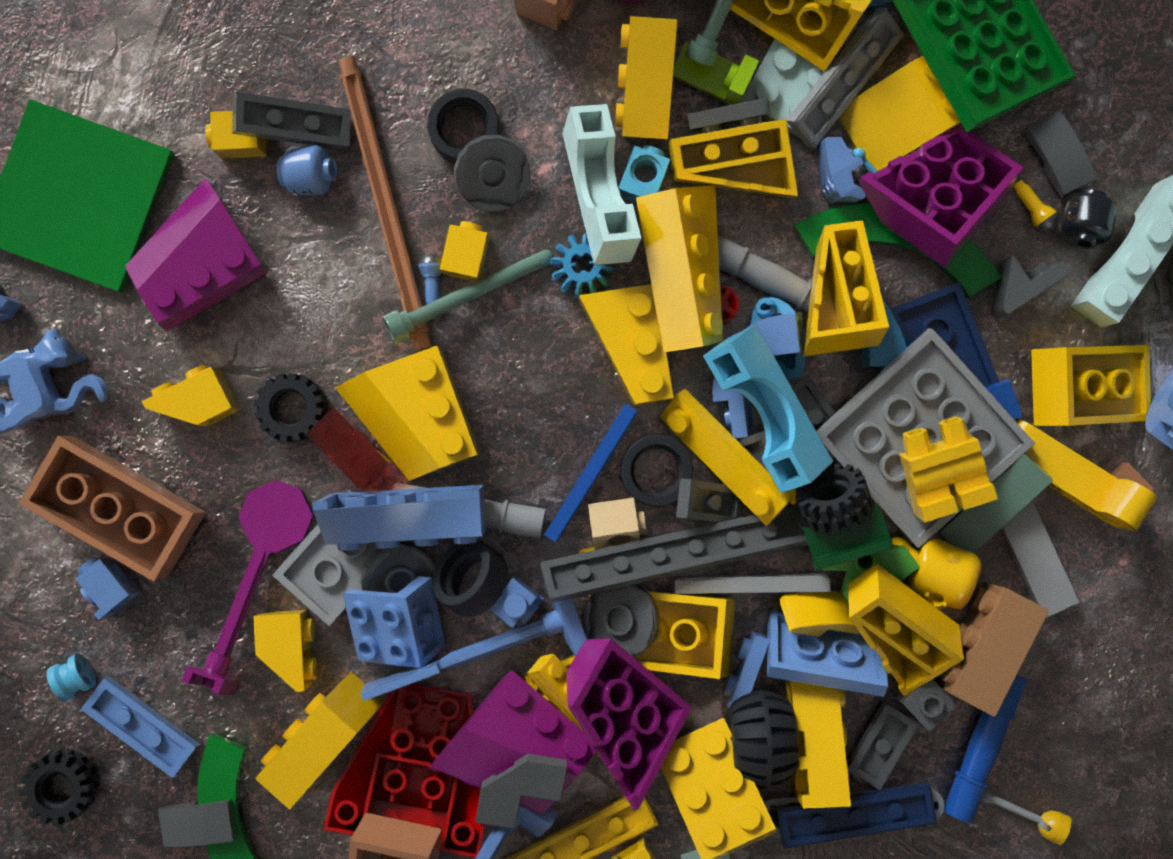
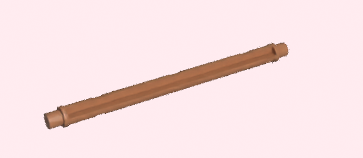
[339,56,432,352]

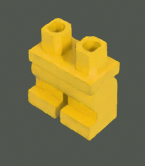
[899,416,998,523]

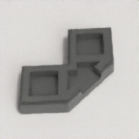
[475,754,567,828]

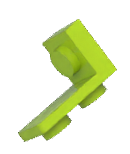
[673,41,759,105]

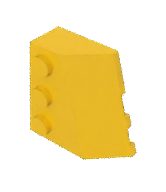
[335,345,481,481]

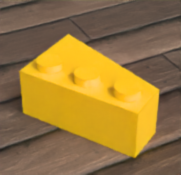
[786,680,851,809]

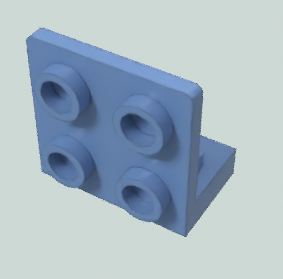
[343,576,446,668]

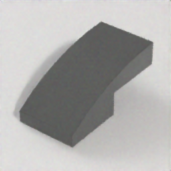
[1024,110,1098,199]
[158,799,237,847]

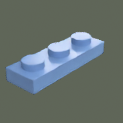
[81,676,200,778]

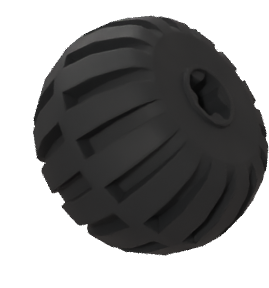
[726,690,799,789]

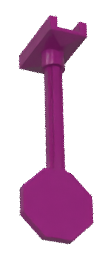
[181,480,313,695]

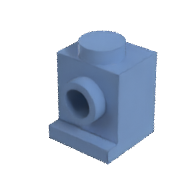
[76,557,141,620]
[489,575,544,628]

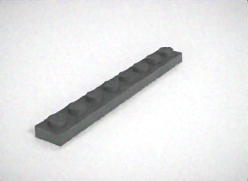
[540,505,808,604]

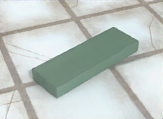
[939,453,1053,554]

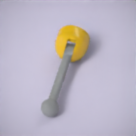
[981,788,1072,846]

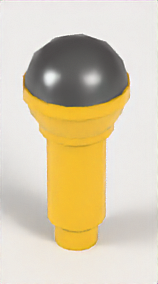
[1013,180,1059,232]

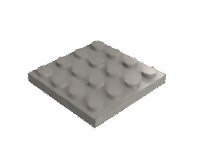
[816,328,1035,548]

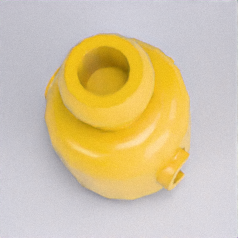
[891,537,982,610]

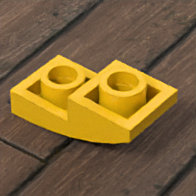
[779,591,859,637]

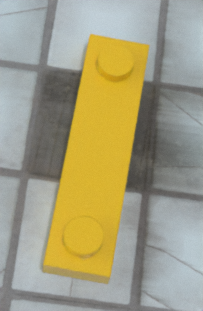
[659,389,794,526]

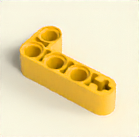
[1015,418,1158,531]

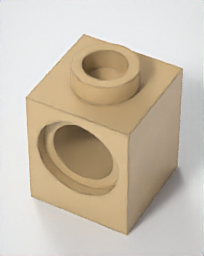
[588,498,647,550]

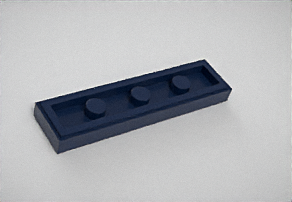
[776,782,937,849]

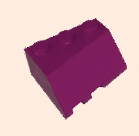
[859,124,1024,268]
[125,178,266,332]
[566,638,692,810]
[429,670,596,814]

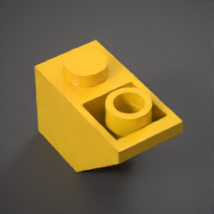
[142,364,241,426]
[253,609,317,692]

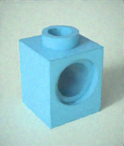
[618,145,670,203]

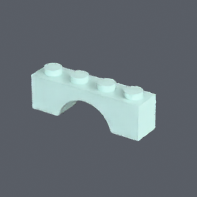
[562,104,641,265]
[1071,175,1173,328]

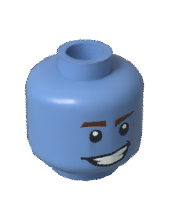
[277,145,337,196]

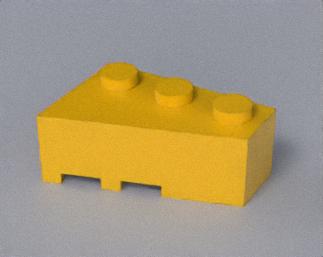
[615,16,677,139]
[667,119,798,198]
[803,220,889,357]
[579,284,674,406]
[848,564,964,696]
[255,672,384,810]

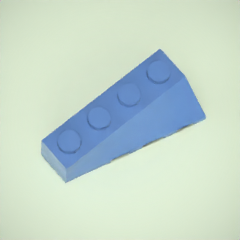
[312,485,487,551]

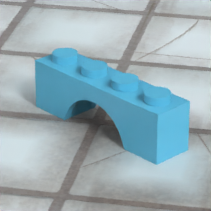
[703,325,833,493]

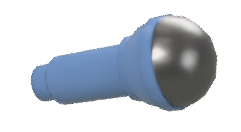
[418,253,442,305]

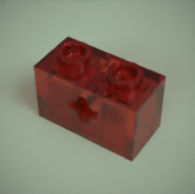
[306,407,394,490]

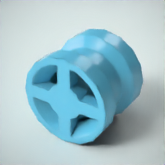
[47,653,96,702]

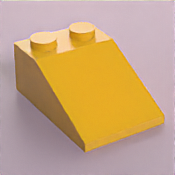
[838,55,963,173]
[1031,345,1151,426]
[612,590,736,679]

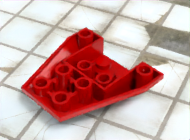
[323,684,485,858]

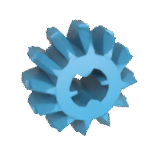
[550,233,615,299]

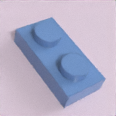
[722,630,770,708]

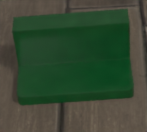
[803,504,894,570]

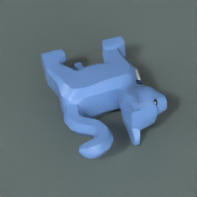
[0,330,109,434]

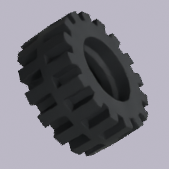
[254,373,328,442]

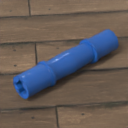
[944,675,1028,824]

